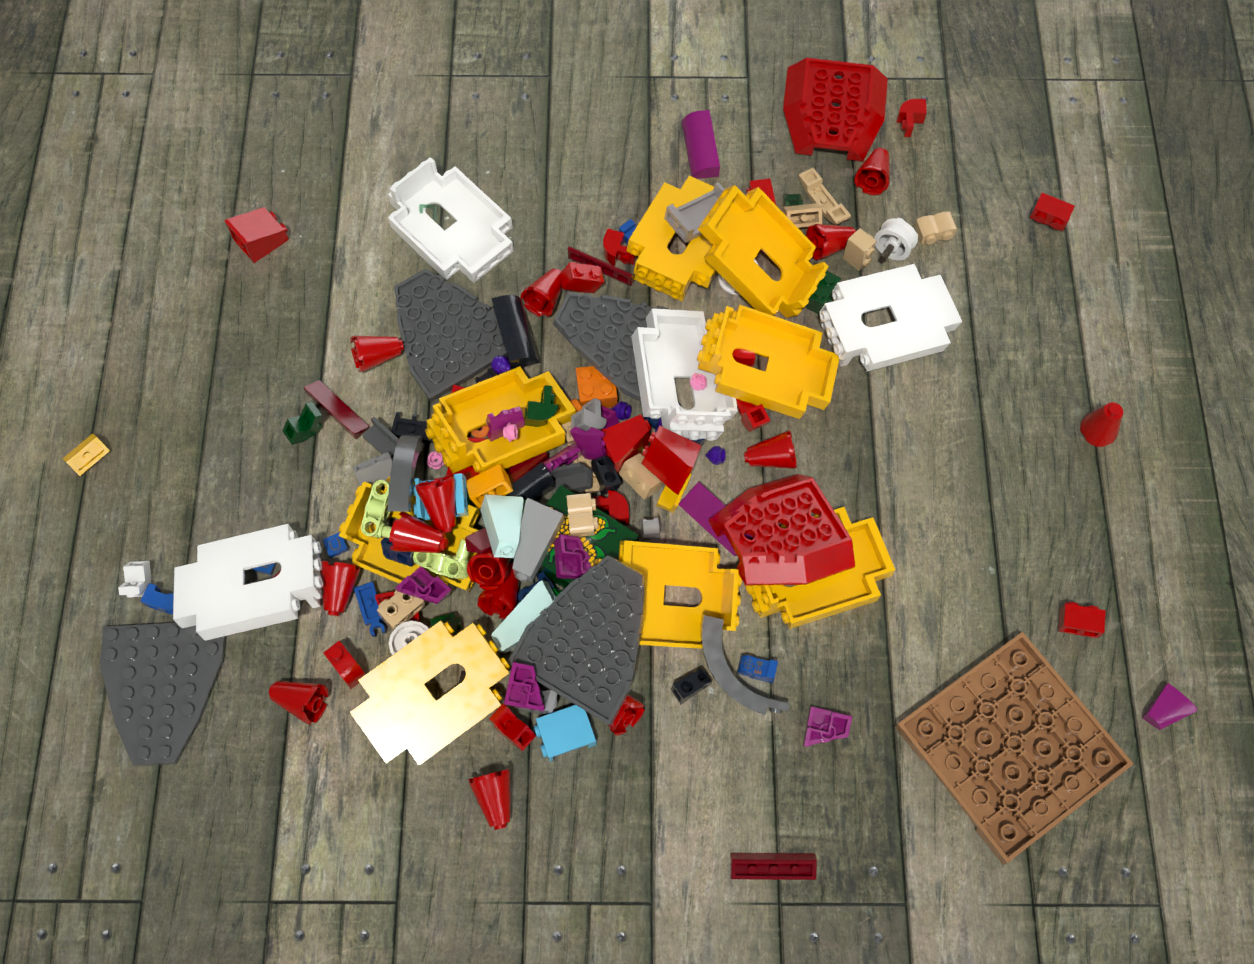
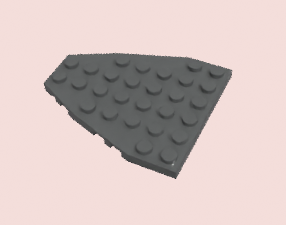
[394,269,507,402]
[553,292,670,402]
[508,555,645,725]
[100,623,226,766]

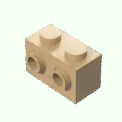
[783,203,822,229]
[843,228,876,271]
[618,453,663,500]
[377,590,425,631]

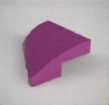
[486,407,524,442]
[569,426,606,460]
[554,534,592,579]
[395,566,452,604]
[504,662,544,711]
[1142,683,1198,730]
[803,706,852,747]

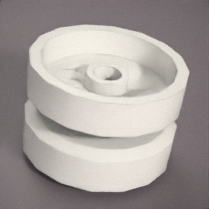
[389,621,429,655]

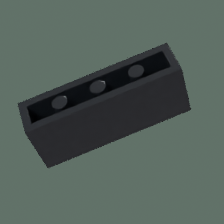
[491,295,540,370]
[480,463,555,518]

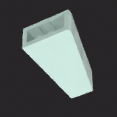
[480,494,524,558]
[491,580,556,653]

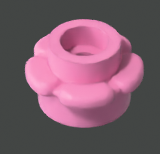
[690,373,707,391]
[503,423,518,442]
[427,451,444,470]

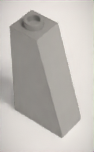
[512,498,564,582]

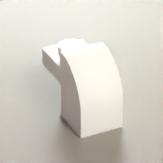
[118,561,151,597]

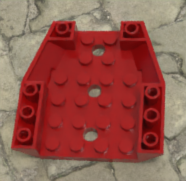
[783,58,888,161]
[708,474,855,585]

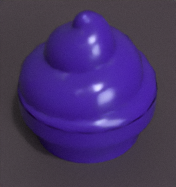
[491,356,511,374]
[611,401,631,420]
[705,446,726,465]

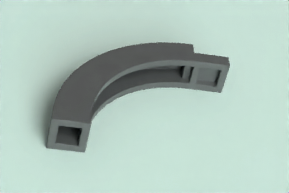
[388,435,426,512]
[700,615,789,715]

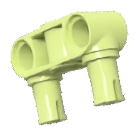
[361,480,414,539]
[413,530,469,580]

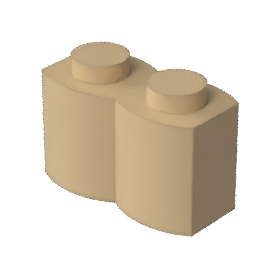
[914,212,957,244]
[567,493,598,537]

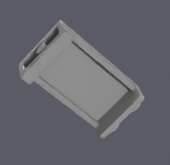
[664,182,725,243]

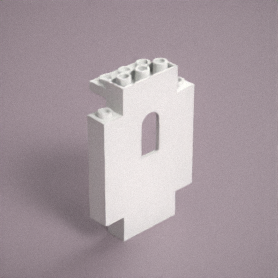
[388,157,514,283]
[819,264,962,371]
[631,309,738,441]
[173,524,323,641]

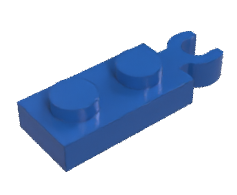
[354,582,386,638]

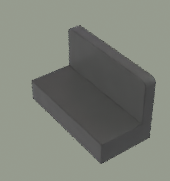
[362,417,399,459]
[550,463,592,492]

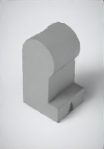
[640,517,660,543]

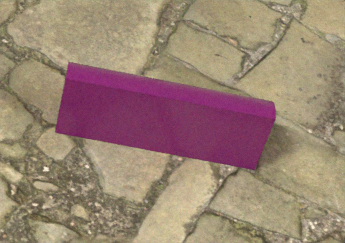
[682,110,720,179]
[678,482,753,556]

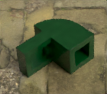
[524,385,558,427]
[282,402,322,445]

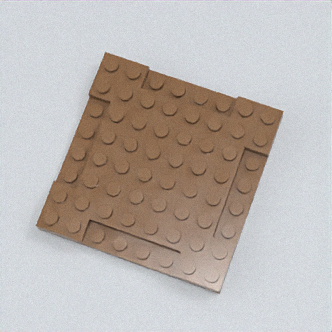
[895,632,1134,865]

